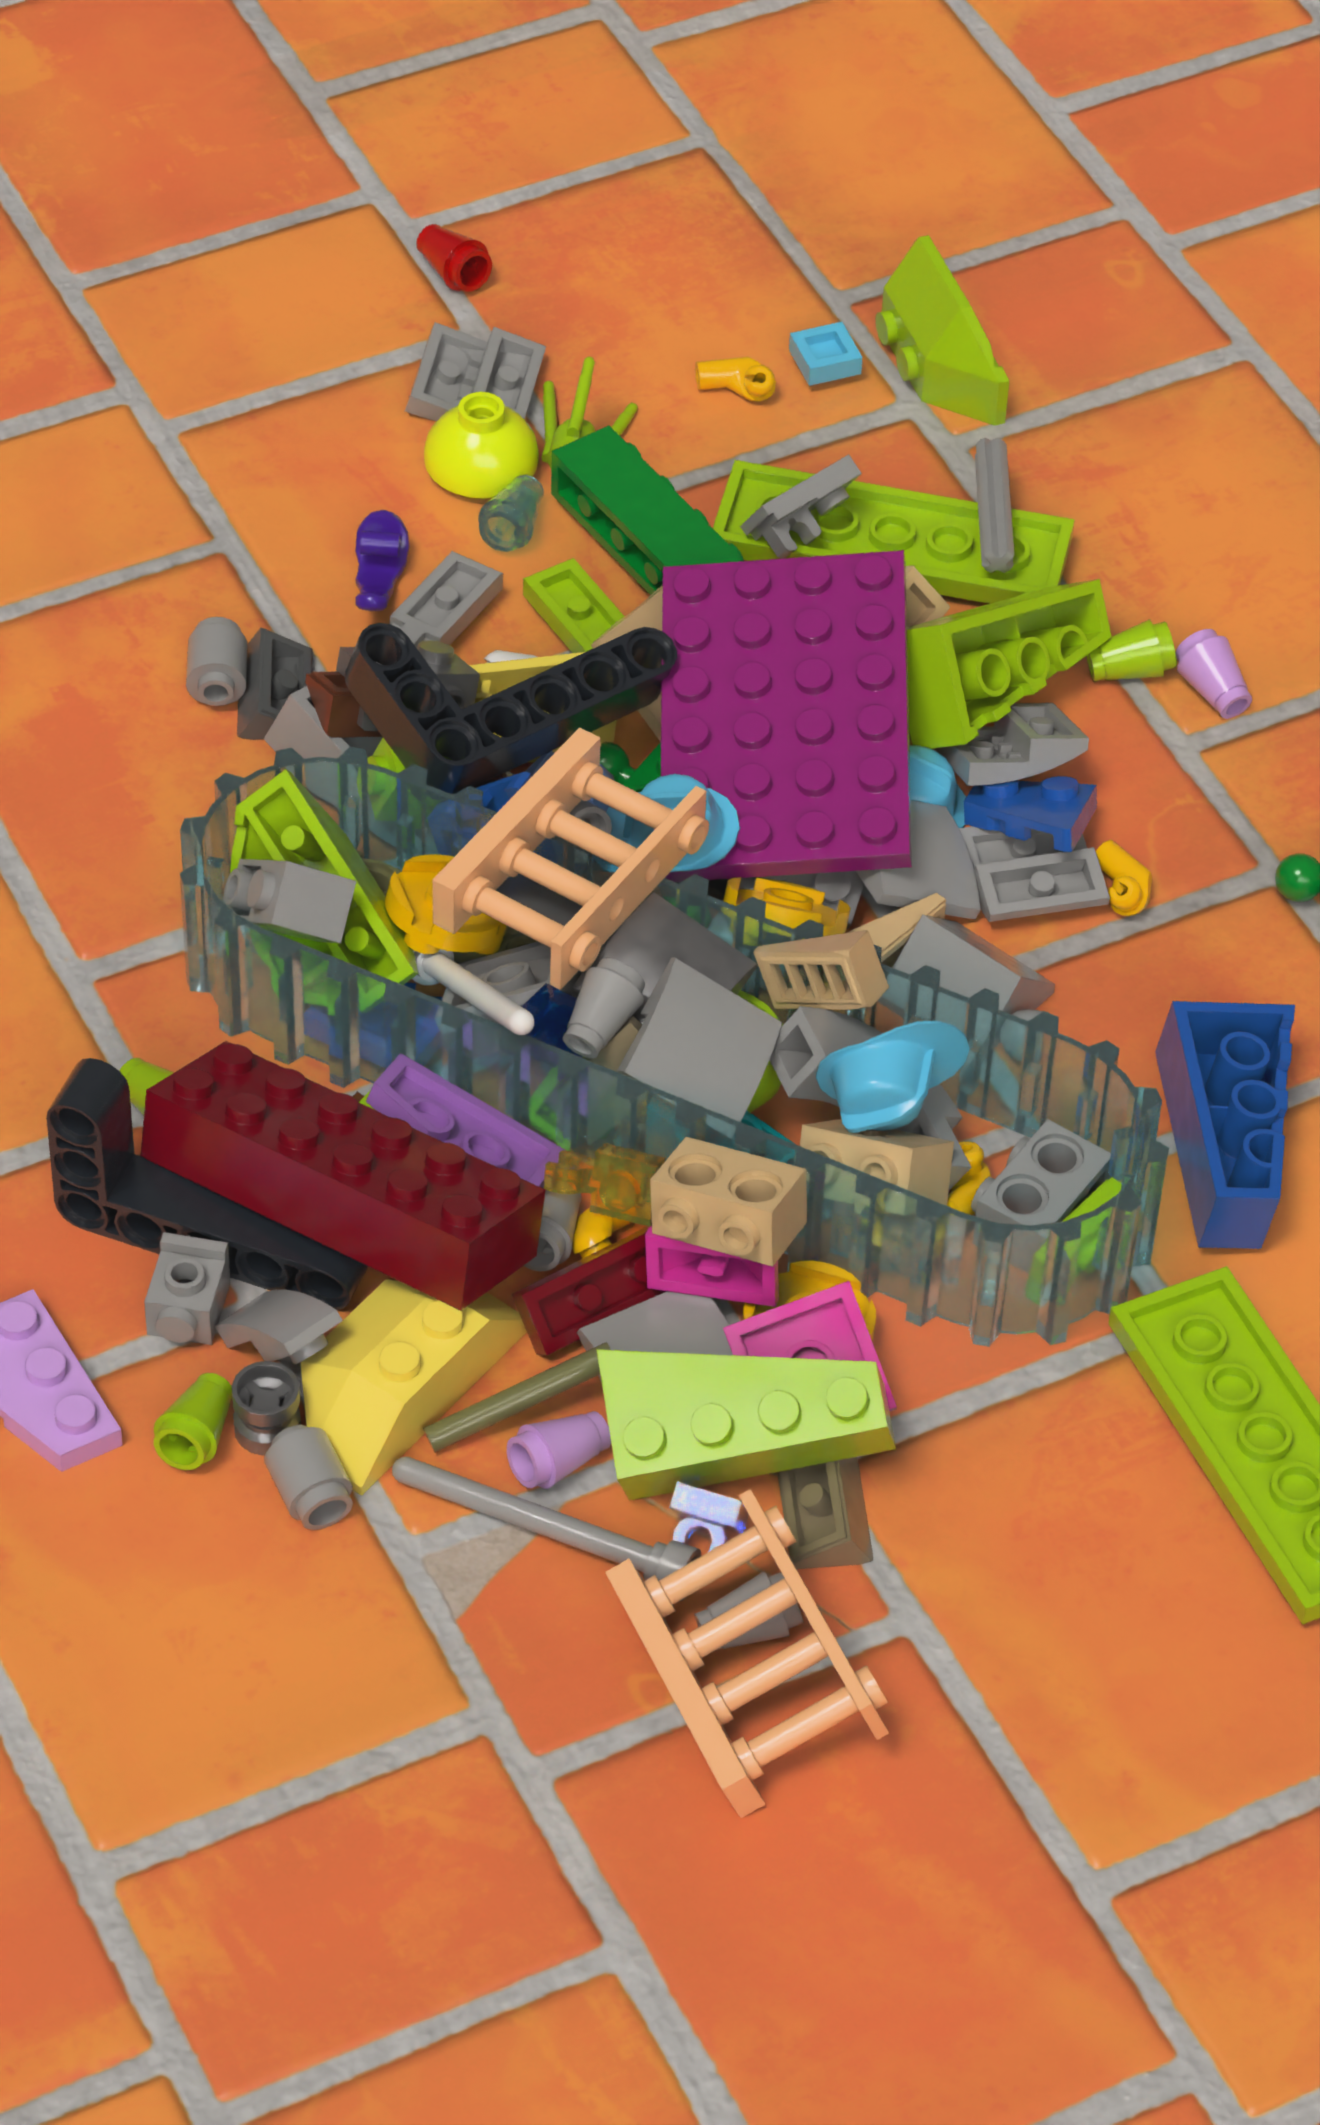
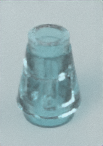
[478,475,544,552]

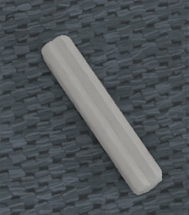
[975,437,1014,573]

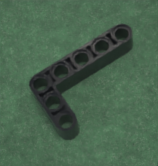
[345,623,677,798]
[46,1058,369,1310]

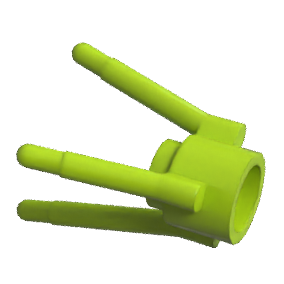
[541,357,638,468]

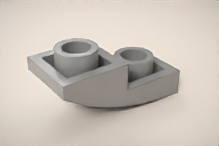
[214,1290,343,1364]

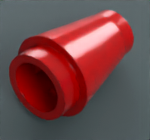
[416,224,492,292]

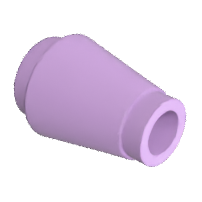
[1175,629,1252,719]
[506,1411,611,1489]

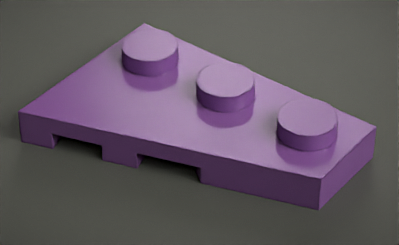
[366,1053,567,1188]

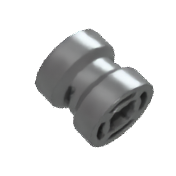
[232,1361,301,1456]

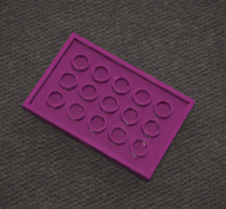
[661,550,912,883]

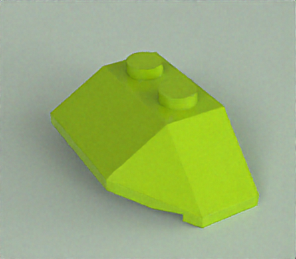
[876,235,1009,426]
[230,769,419,1011]

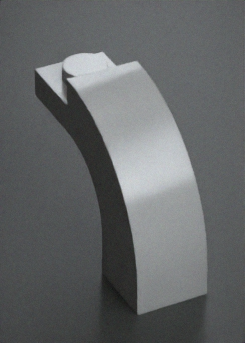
[770,1006,971,1190]

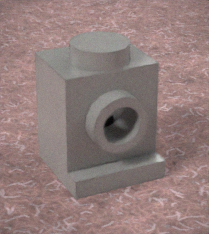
[144,1232,230,1345]

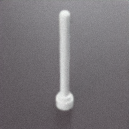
[412,949,534,1035]

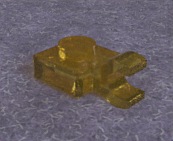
[543,1143,666,1227]

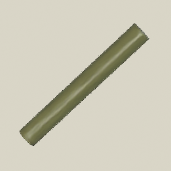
[423,1342,611,1453]

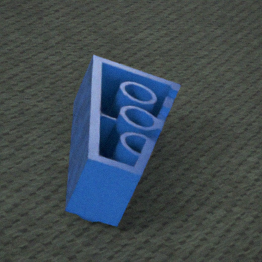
[1155,1001,1295,1249]

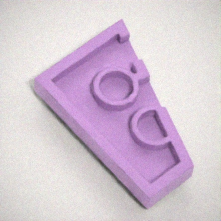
[0,1289,123,1472]

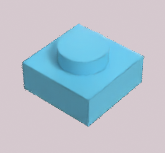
[789,322,863,386]

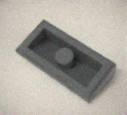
[237,628,313,740]

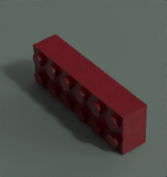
[140,1041,546,1311]

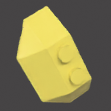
[300,1279,527,1496]

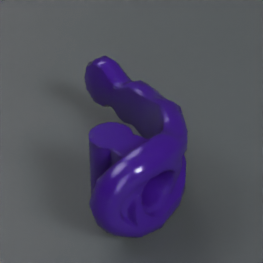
[355,510,410,611]

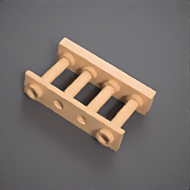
[433,727,709,990]
[605,1489,889,1818]

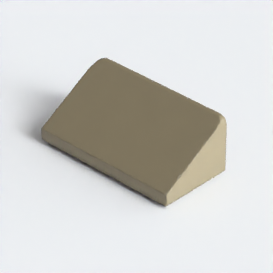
[777,1457,873,1569]

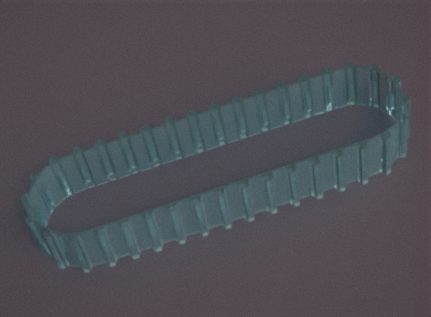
[180,746,1169,1347]

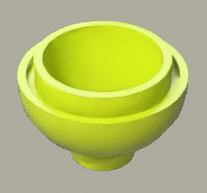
[424,392,539,499]

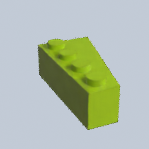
[907,579,1112,749]
[596,1349,896,1501]

